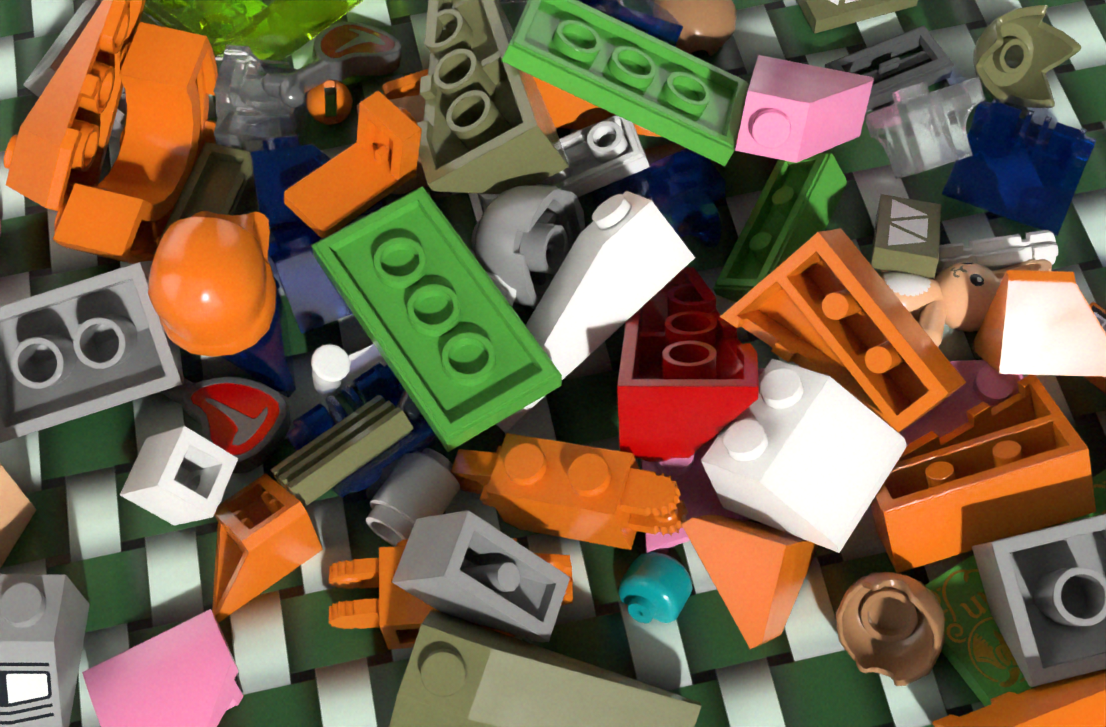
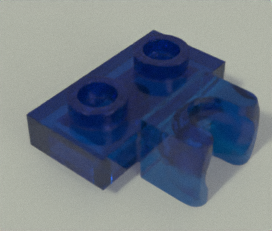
[592,148,726,247]

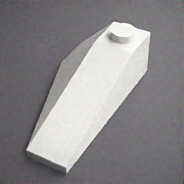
[496,191,695,432]

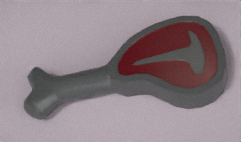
[261,22,401,108]

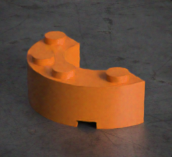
[53,22,220,264]

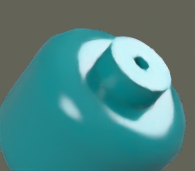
[618,552,693,624]

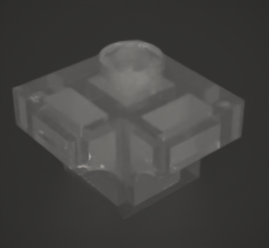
[214,45,308,154]
[865,77,986,179]

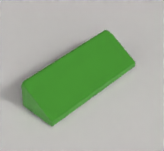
[713,153,847,302]

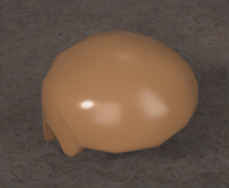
[647,0,737,56]
[835,572,945,686]

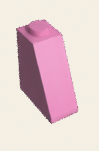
[735,55,874,163]

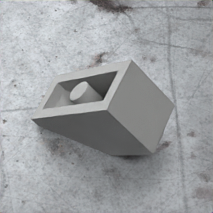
[392,510,570,642]

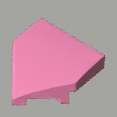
[82,609,243,727]

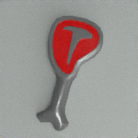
[160,377,291,473]

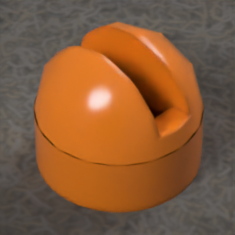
[305,80,353,125]

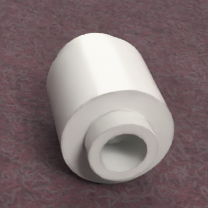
[366,448,460,546]

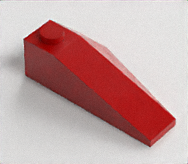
[617,267,759,462]

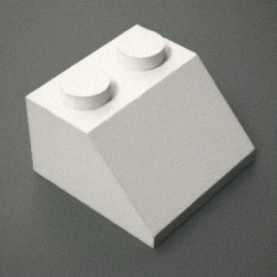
[701,359,907,553]

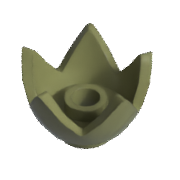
[973,5,1081,108]

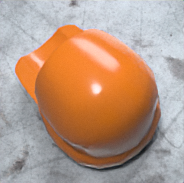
[148,211,276,357]

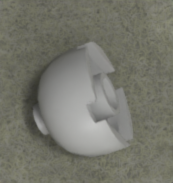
[471,185,585,309]

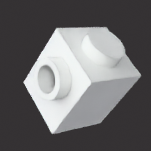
[120,426,239,525]

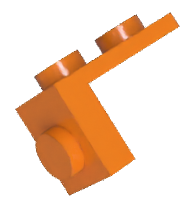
[284,90,422,238]

